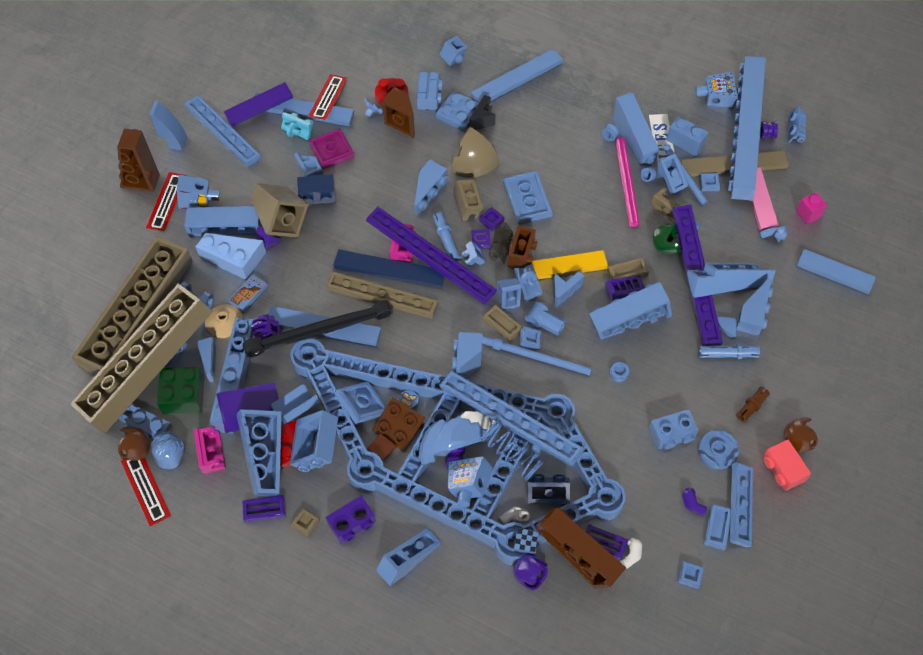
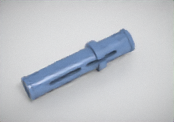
[433,212,461,262]
[699,344,760,359]

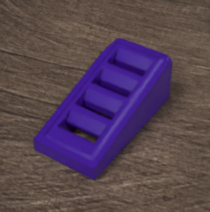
[605,276,645,302]

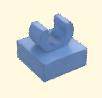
[462,241,486,266]

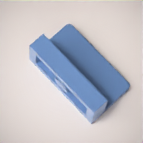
[271,385,320,425]

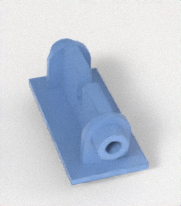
[788,105,806,142]

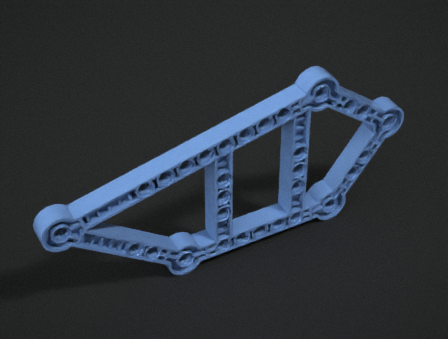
[290,338,626,566]

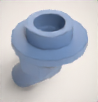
[760,225,788,243]

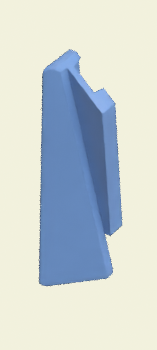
[687,263,776,298]

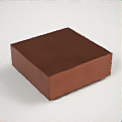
[367,434,396,462]

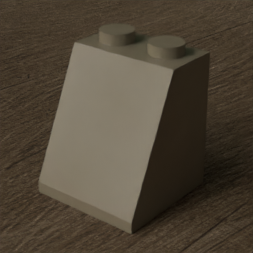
[251,183,309,237]

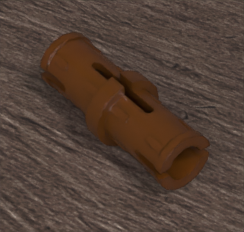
[736,386,770,422]

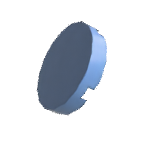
[698,430,739,470]

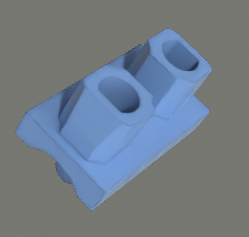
[514,264,542,301]

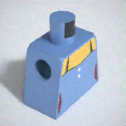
[177,175,220,210]

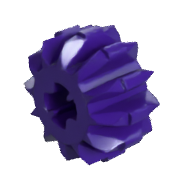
[251,314,282,339]

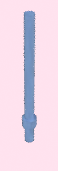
[482,336,592,376]

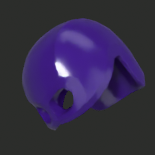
[513,554,548,590]

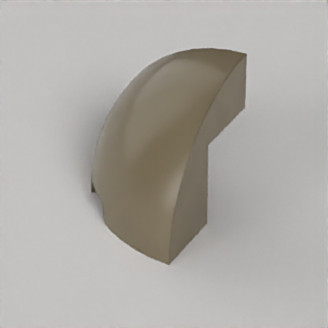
[451,127,500,177]

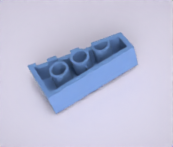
[589,282,672,340]

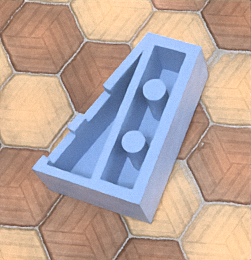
[196,233,266,280]

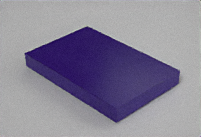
[216,382,279,433]

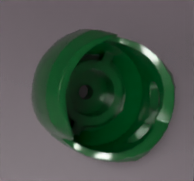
[652,223,681,255]

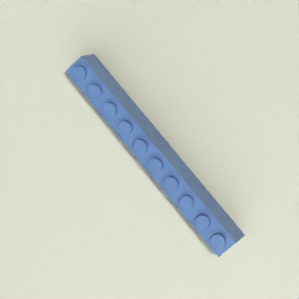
[728,56,766,201]

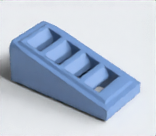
[197,337,216,382]

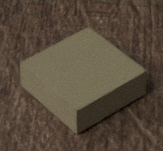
[290,508,320,537]

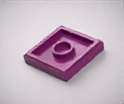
[309,129,355,169]

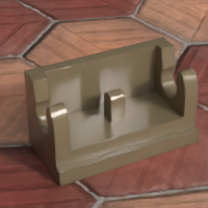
[453,179,483,221]
[651,188,680,224]

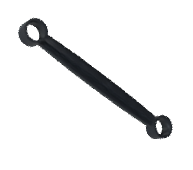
[242,300,393,358]

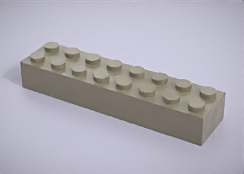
[72,236,193,375]
[70,284,213,433]

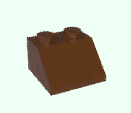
[382,88,415,138]

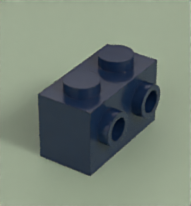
[297,174,336,205]
[528,474,570,504]

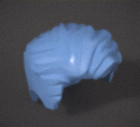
[151,431,185,470]

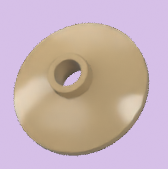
[205,304,243,338]

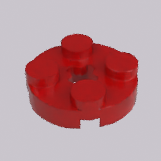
[375,78,409,107]

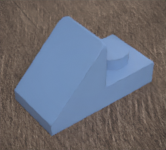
[657,153,688,194]
[553,271,584,307]

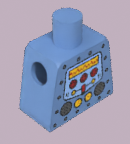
[695,72,738,108]
[448,456,493,507]

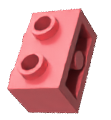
[763,440,811,491]

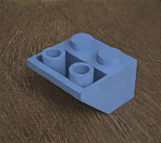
[452,332,482,379]

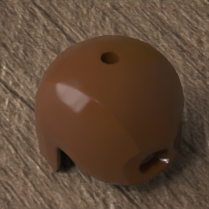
[783,417,818,453]
[118,427,151,461]

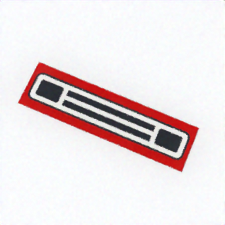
[308,74,347,120]
[146,172,187,231]
[121,458,171,526]

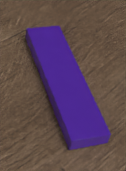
[224,82,294,127]

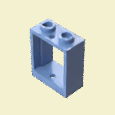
[290,410,338,472]

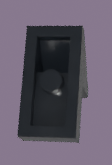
[469,95,496,130]

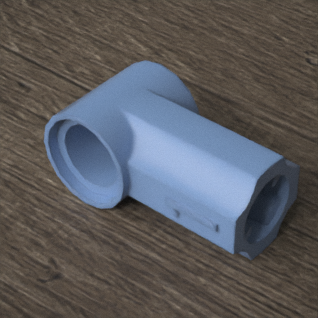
[525,302,566,336]

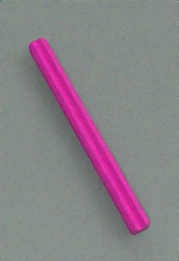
[616,137,640,227]

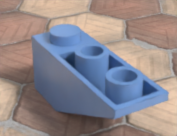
[414,159,448,216]
[737,278,773,336]

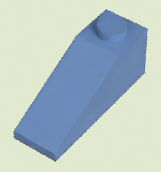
[376,528,441,586]

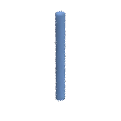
[663,144,708,205]

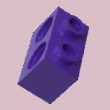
[325,495,376,544]

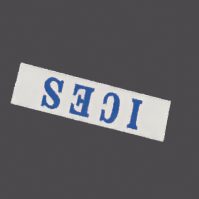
[649,114,675,165]

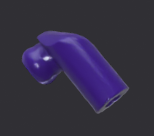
[682,487,707,516]

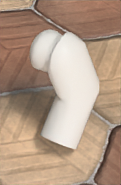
[498,507,530,525]
[620,538,643,569]

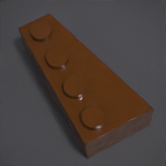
[117,128,160,192]

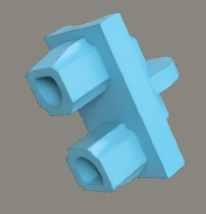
[281,112,313,140]

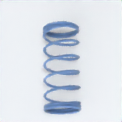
[481,420,544,481]

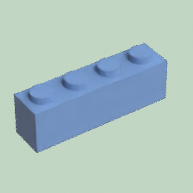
[185,205,262,236]

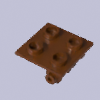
[372,397,425,452]

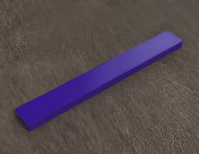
[672,205,723,346]
[366,206,497,306]

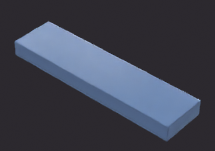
[797,249,876,294]
[730,462,753,548]

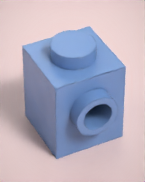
[439,35,468,66]

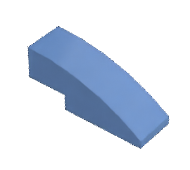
[150,101,187,151]

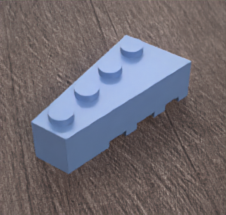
[236,409,281,497]

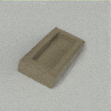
[607,257,649,279]
[482,304,522,342]

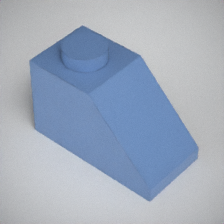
[497,278,522,310]

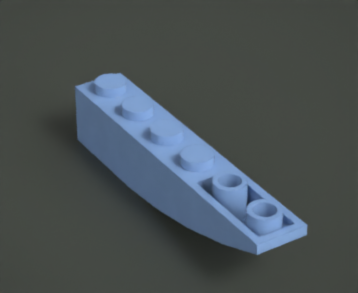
[209,318,254,434]

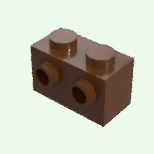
[508,226,538,269]

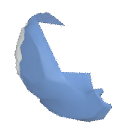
[419,411,497,466]

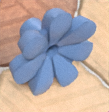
[364,98,383,117]

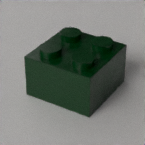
[157,367,205,414]

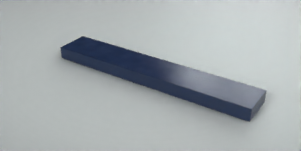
[333,249,445,289]

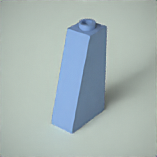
[613,92,659,165]

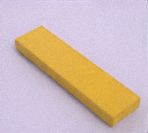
[532,250,608,279]

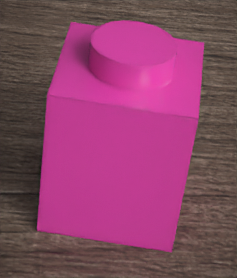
[796,192,827,224]

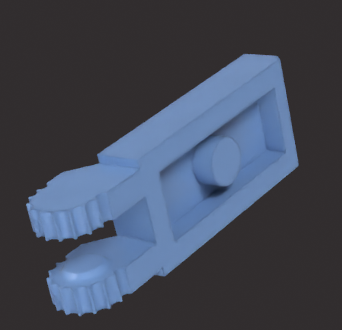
[118,404,172,439]

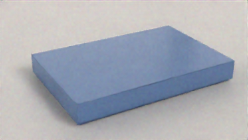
[503,171,553,225]

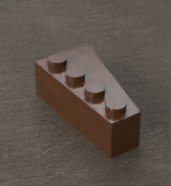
[534,507,626,589]

